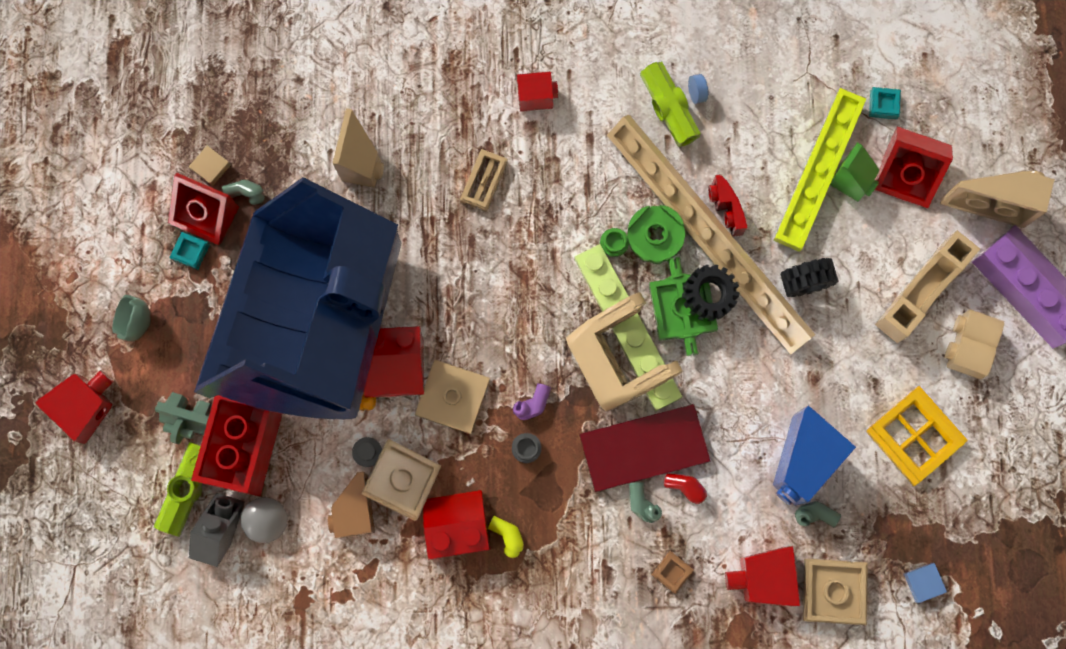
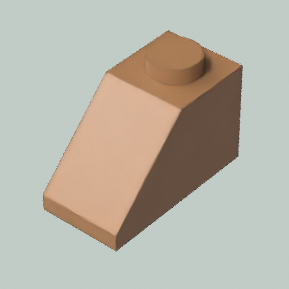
[327,471,375,539]

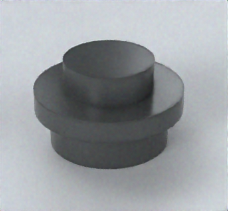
[512,433,541,463]
[352,437,382,467]

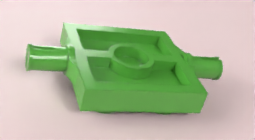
[649,257,718,356]

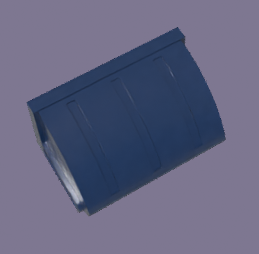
[194,177,402,420]

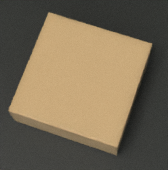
[189,146,231,186]

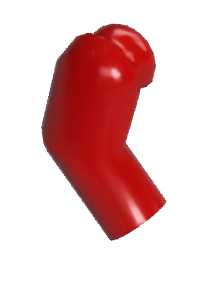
[664,473,707,504]

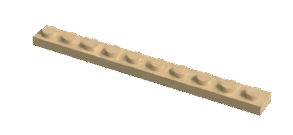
[607,115,815,355]

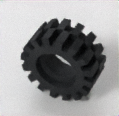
[780,258,839,297]
[682,264,740,321]

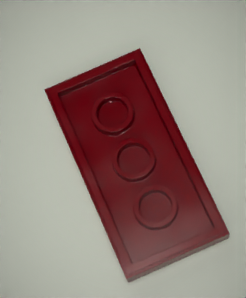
[579,404,711,492]

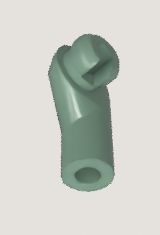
[222,180,265,205]
[629,482,662,523]
[795,501,841,528]

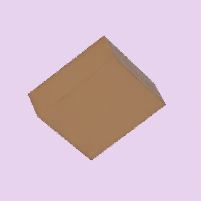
[651,551,694,594]

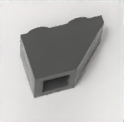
[189,493,245,567]

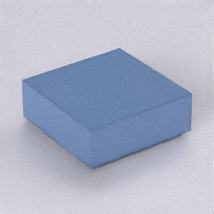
[904,563,947,603]

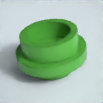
[600,228,629,257]

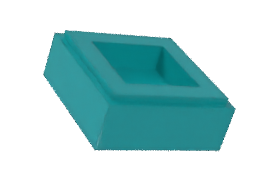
[869,87,901,120]
[169,232,210,270]

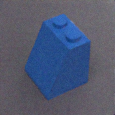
[773,405,856,506]

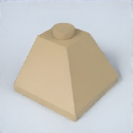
[332,108,384,188]

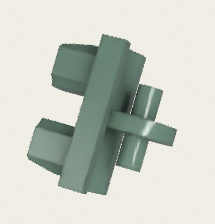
[155,392,212,444]

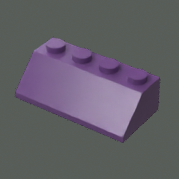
[972,225,1066,349]

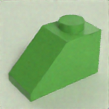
[830,142,880,202]

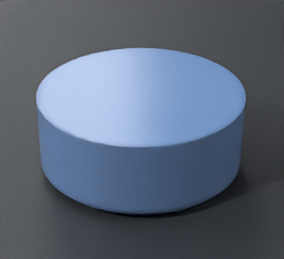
[688,74,709,104]

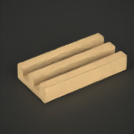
[460,149,508,212]

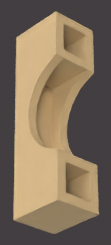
[874,230,980,343]

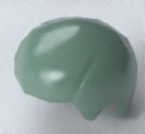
[112,294,151,341]

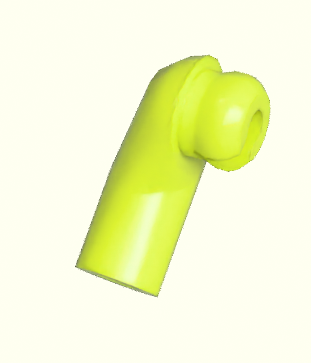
[488,516,524,558]

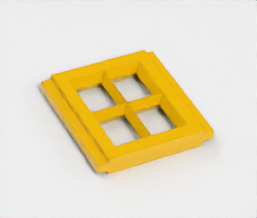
[866,386,968,486]

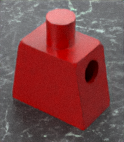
[35,370,114,444]
[725,546,800,606]

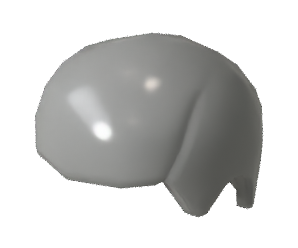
[241,497,288,543]

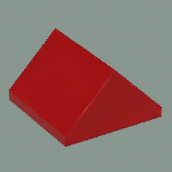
[168,173,239,245]

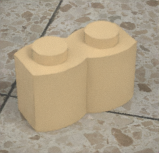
[945,309,1005,380]

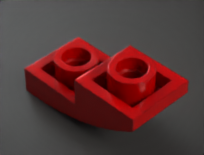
[708,174,748,237]

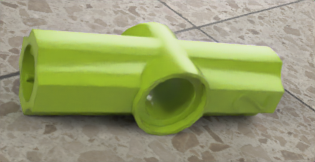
[640,62,701,147]
[153,442,202,537]

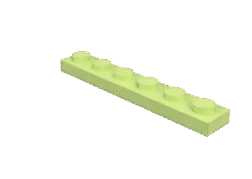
[574,244,682,412]

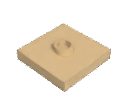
[415,359,490,435]
[361,439,441,521]
[803,559,868,625]

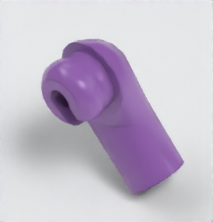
[513,383,551,420]

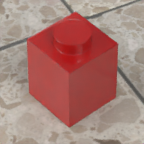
[517,71,558,112]

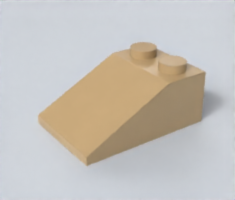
[940,171,1055,228]

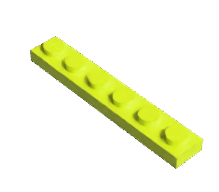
[773,88,866,252]

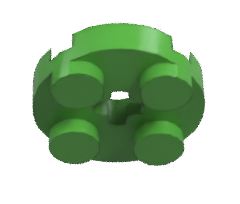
[627,205,685,264]

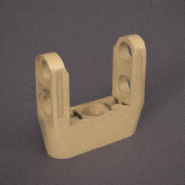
[566,292,683,411]

